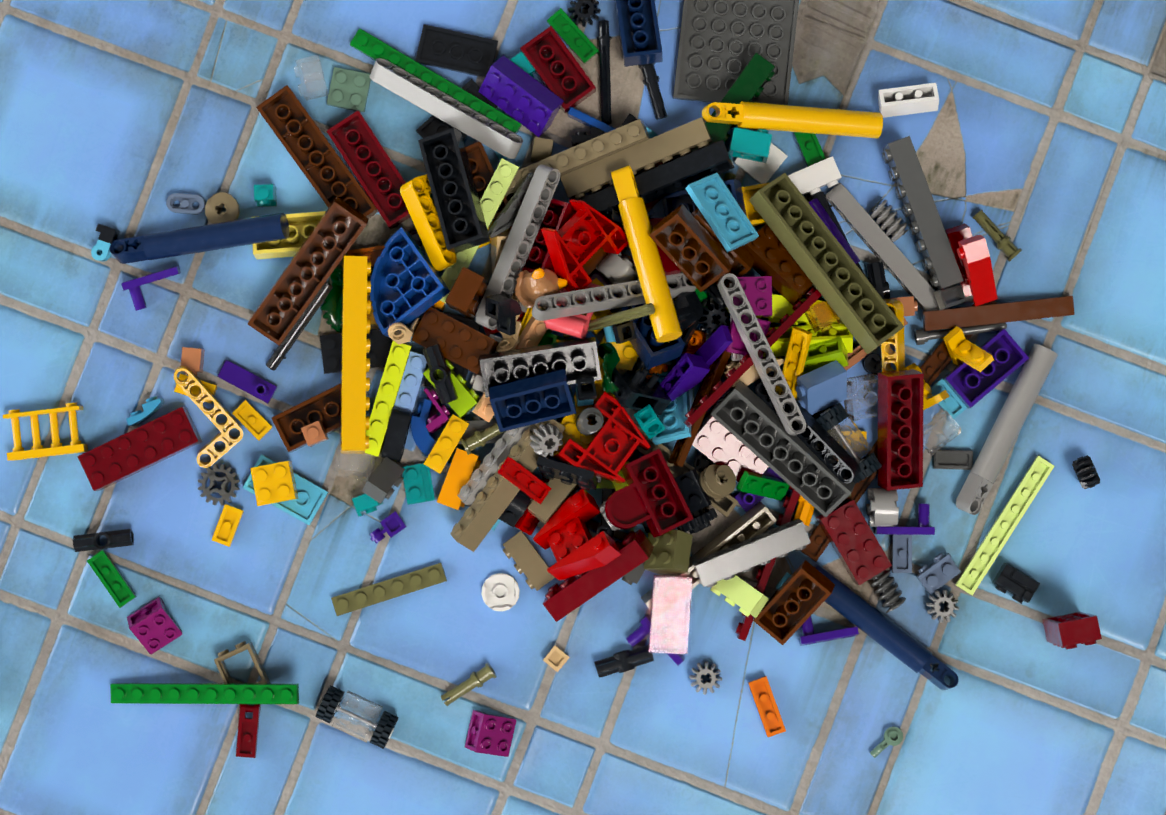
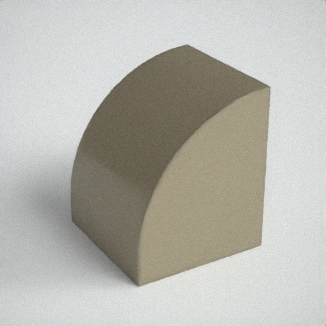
[531,137,554,163]

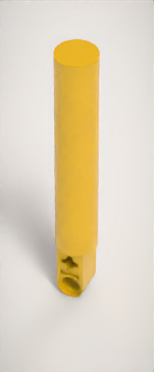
[702,101,883,139]
[611,165,682,343]

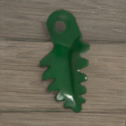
[320,265,343,332]
[598,342,620,393]

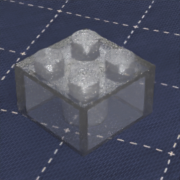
[844,372,878,421]

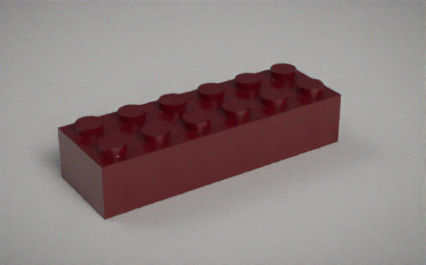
[326,110,411,229]
[878,369,924,491]
[78,407,202,491]
[542,529,654,622]

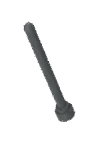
[914,323,1007,345]

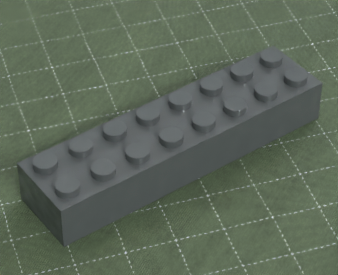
[882,136,964,291]
[710,381,855,517]

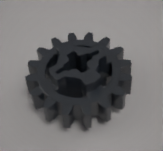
[677,508,718,534]

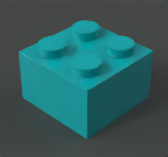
[729,127,772,163]

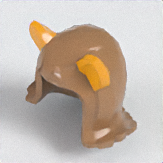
[514,268,567,309]

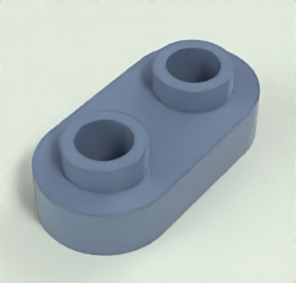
[166,193,206,215]

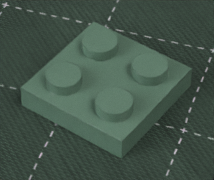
[327,67,371,113]

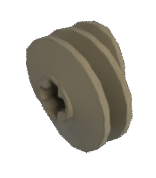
[205,192,240,224]
[699,464,736,499]

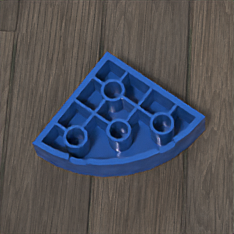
[370,227,450,338]

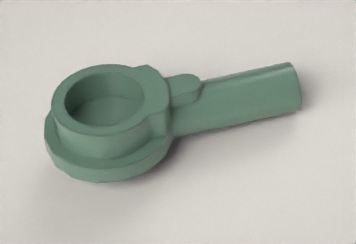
[870,726,903,758]

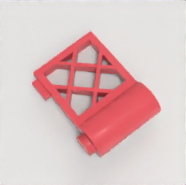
[544,283,600,340]

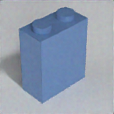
[796,360,847,415]

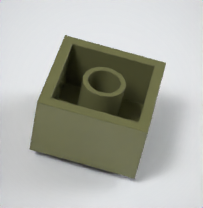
[644,530,693,574]

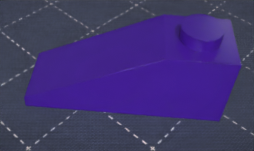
[660,353,710,402]

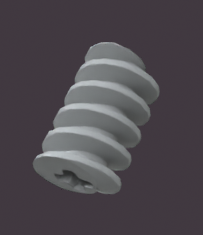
[870,200,910,242]

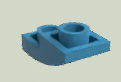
[126,396,164,426]

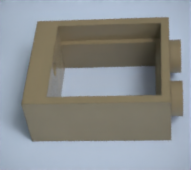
[214,641,271,684]

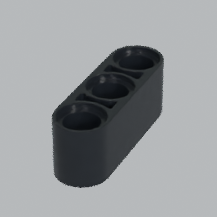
[381,407,413,462]

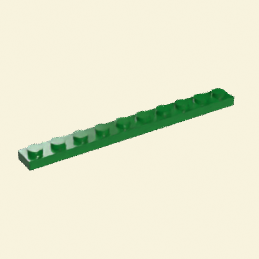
[350,28,522,134]
[110,683,299,704]

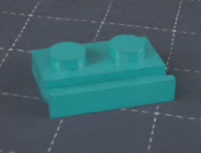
[402,463,435,505]

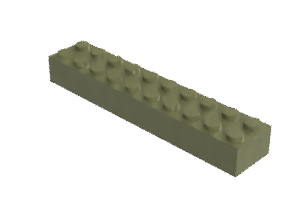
[749,173,904,354]

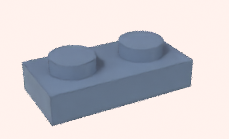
[892,534,912,573]

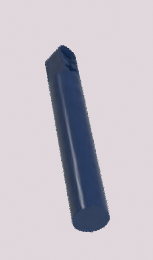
[110,213,289,264]
[814,563,959,690]

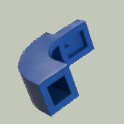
[411,399,450,464]

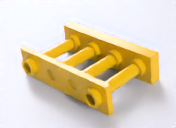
[3,403,88,461]

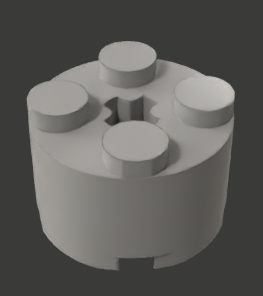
[596,253,638,284]
[866,488,899,527]

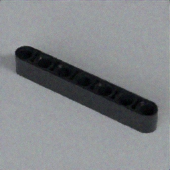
[756,381,861,483]

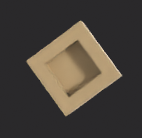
[543,645,570,672]

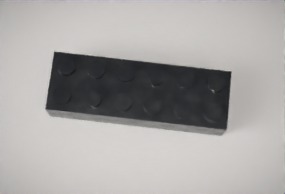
[418,128,490,253]
[479,337,602,397]

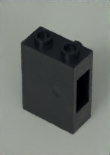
[612,367,671,415]

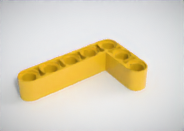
[400,174,457,271]
[881,299,905,372]
[174,366,243,468]

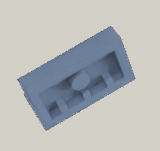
[916,553,961,595]

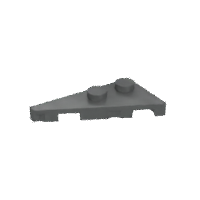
[488,172,534,238]

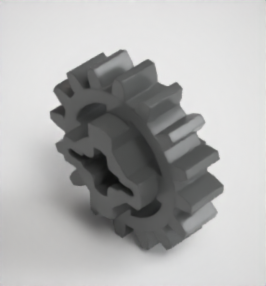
[198,464,240,505]

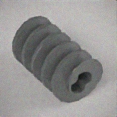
[576,408,604,436]
[869,570,906,613]

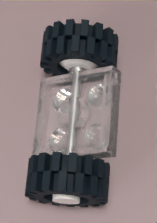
[814,403,882,484]
[316,685,399,749]

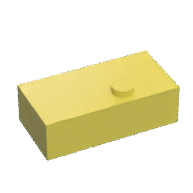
[251,211,326,260]

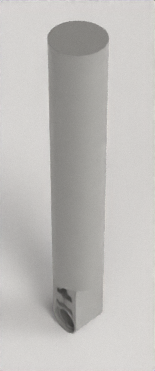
[956,344,1058,515]

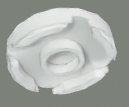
[481,573,520,611]

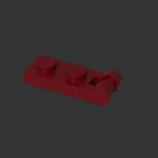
[236,704,261,758]

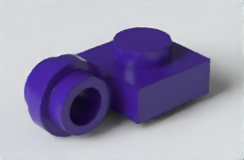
[369,511,406,543]

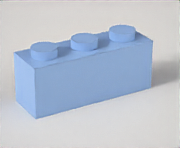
[394,351,428,413]

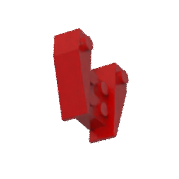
[541,199,629,292]
[945,224,998,306]
[556,392,651,484]
[533,489,621,581]

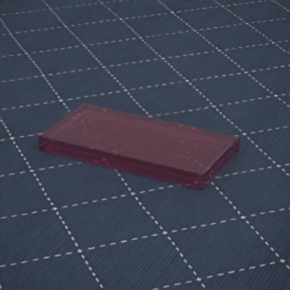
[648,575,693,654]

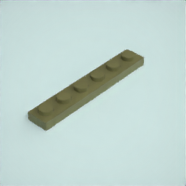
[331,563,447,616]

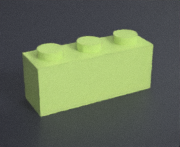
[710,575,769,618]

